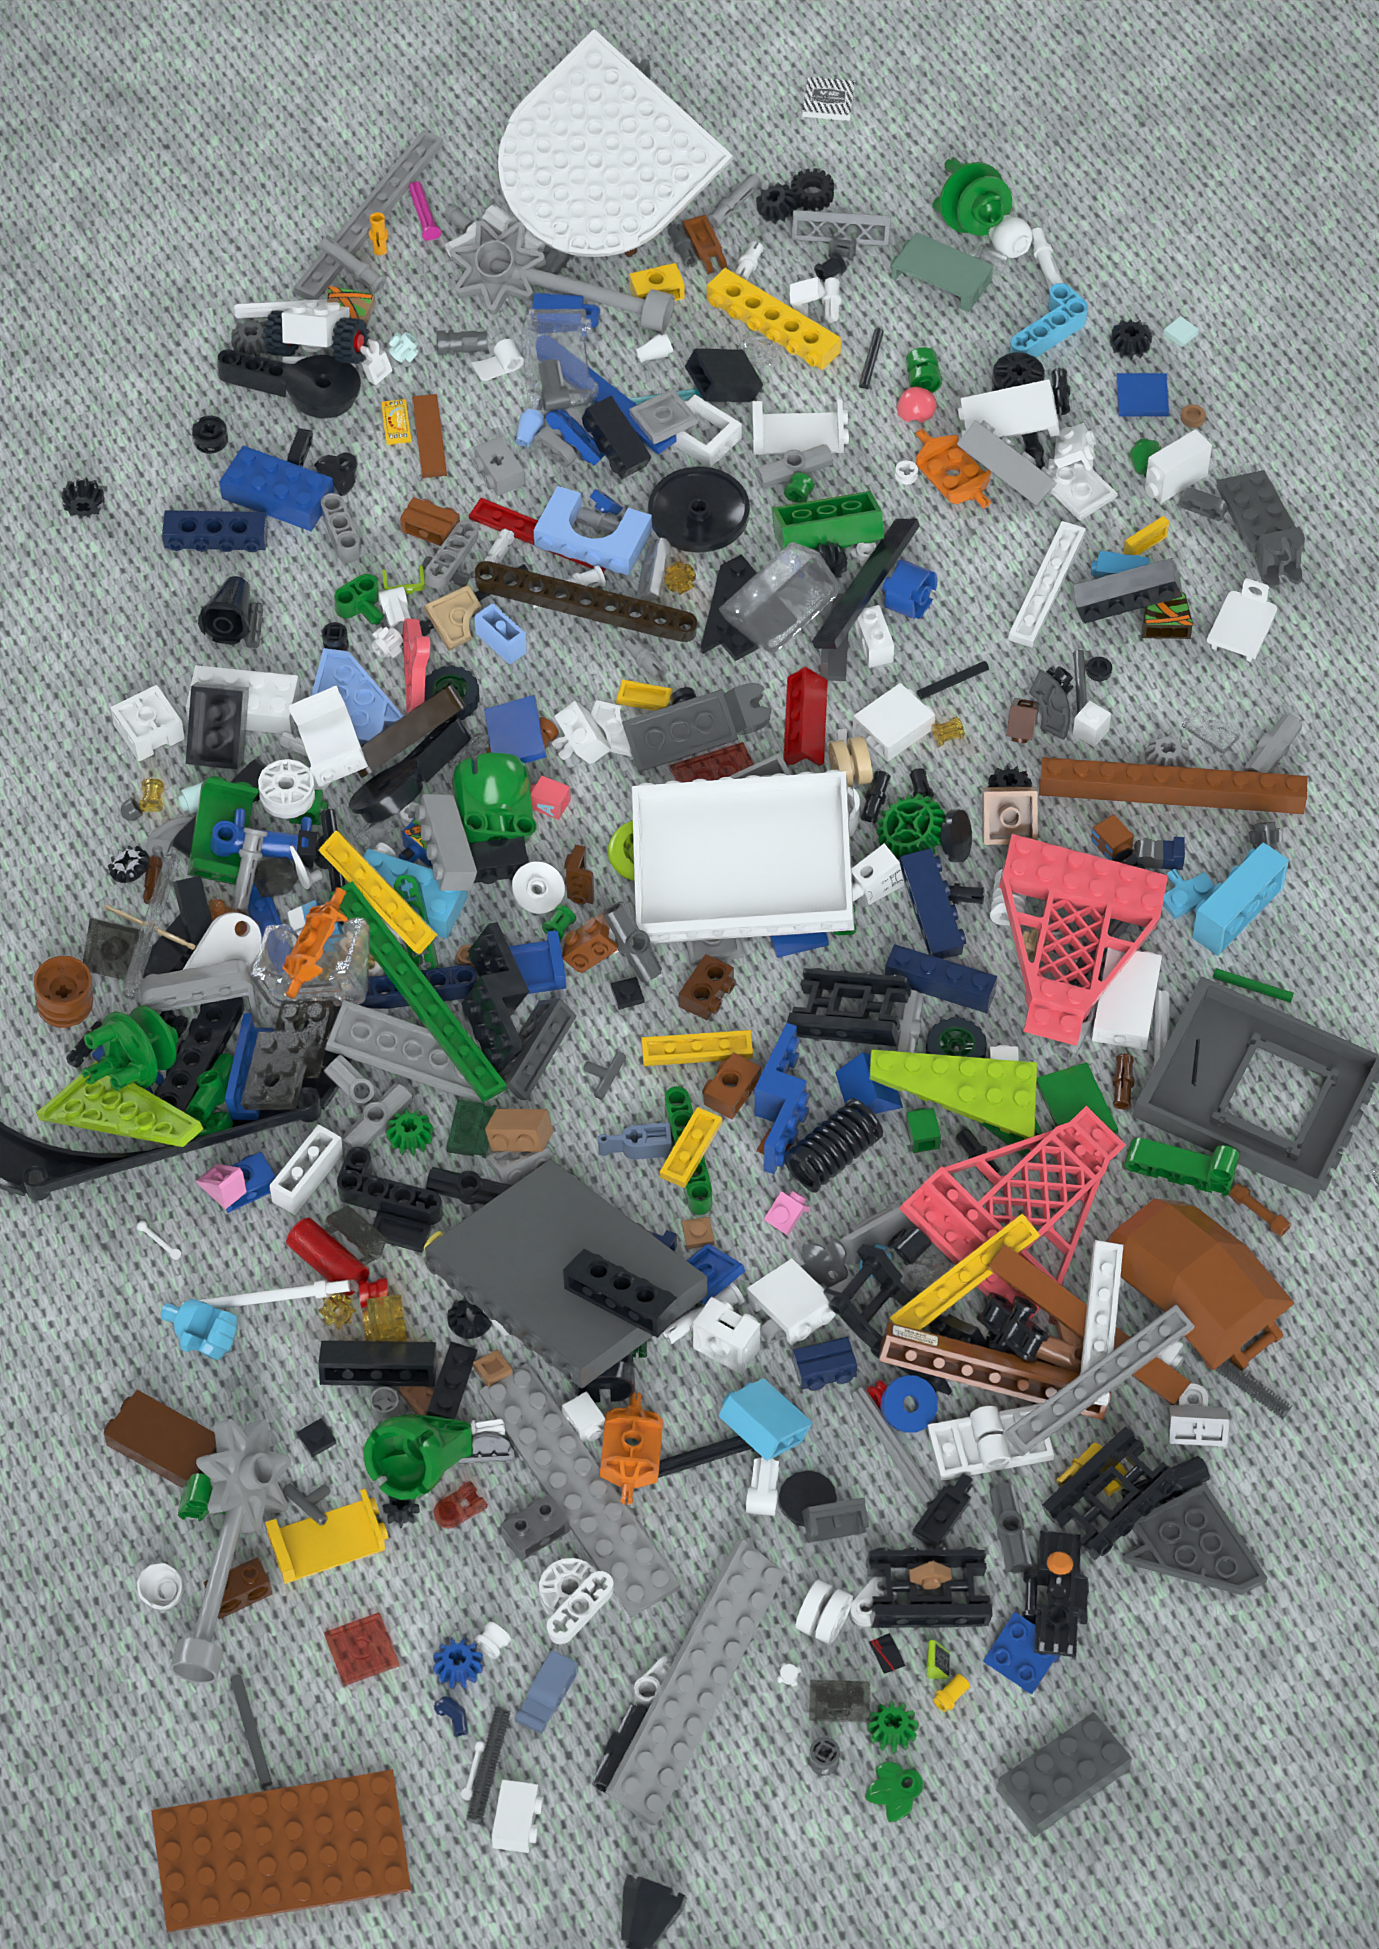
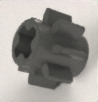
[1249,822,1283,850]

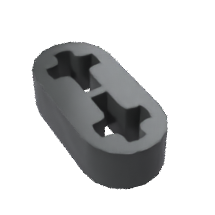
[1179,488,1228,521]

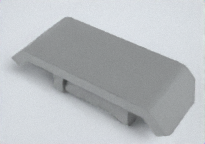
[839,1202,919,1265]

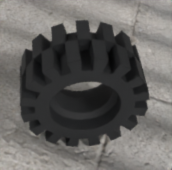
[791,168,834,212]

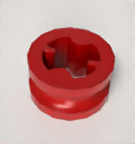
[867,1380,887,1410]

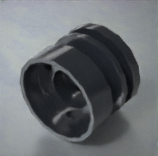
[991,352,1045,392]
[575,1351,635,1403]

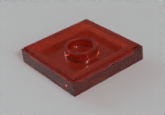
[323,1612,400,1687]

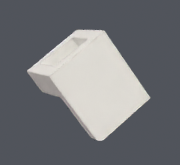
[790,277,826,316]

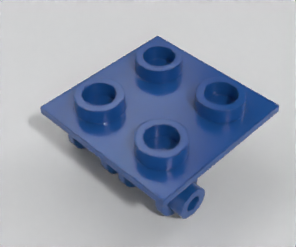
[983,1612,1061,1695]

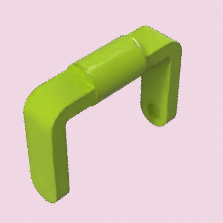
[382,565,425,594]

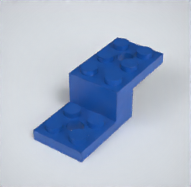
[755,1023,810,1174]

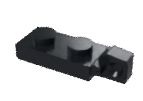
[912,1473,973,1548]

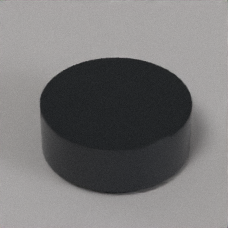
[1086,657,1112,682]

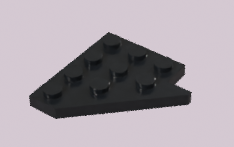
[701,554,799,661]

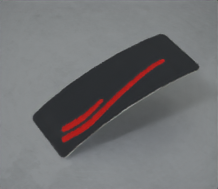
[868,1633,906,1674]

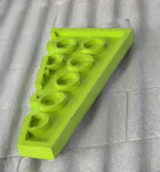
[869,1050,1037,1140]
[36,1061,203,1147]

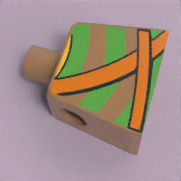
[327,286,376,325]

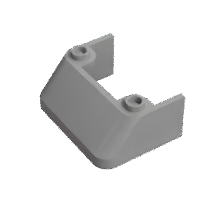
[140,959,258,1023]

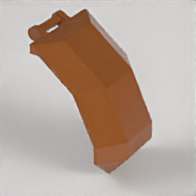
[1105,1198,1294,1371]

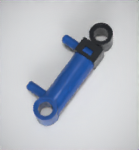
[210,808,328,869]

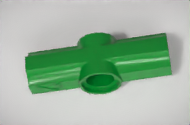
[186,1053,234,1123]

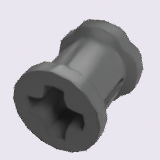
[829,236,857,261]

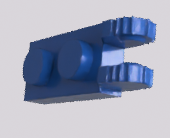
[545,409,605,466]

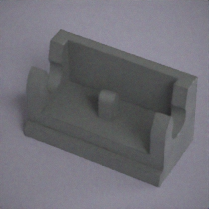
[802,1497,869,1543]

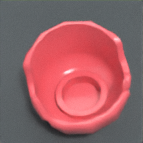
[896,387,937,423]

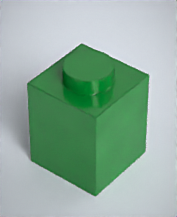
[906,1108,941,1153]

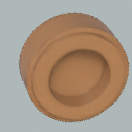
[1180,404,1206,428]

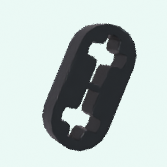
[287,428,313,467]

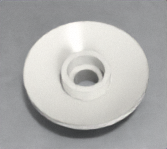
[512,862,565,914]

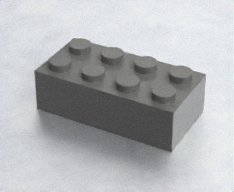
[997,1712,1132,1838]

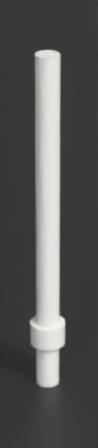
[182,1280,351,1309]

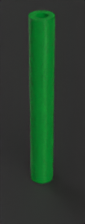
[1213,968,1294,1003]

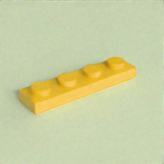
[641,1030,753,1066]

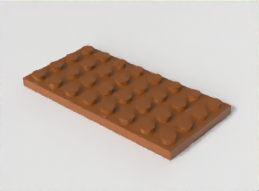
[151,1769,411,1933]

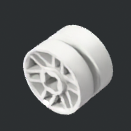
[795,1580,853,1645]

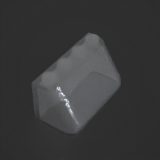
[719,542,839,653]

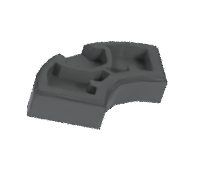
[1029,670,1070,740]

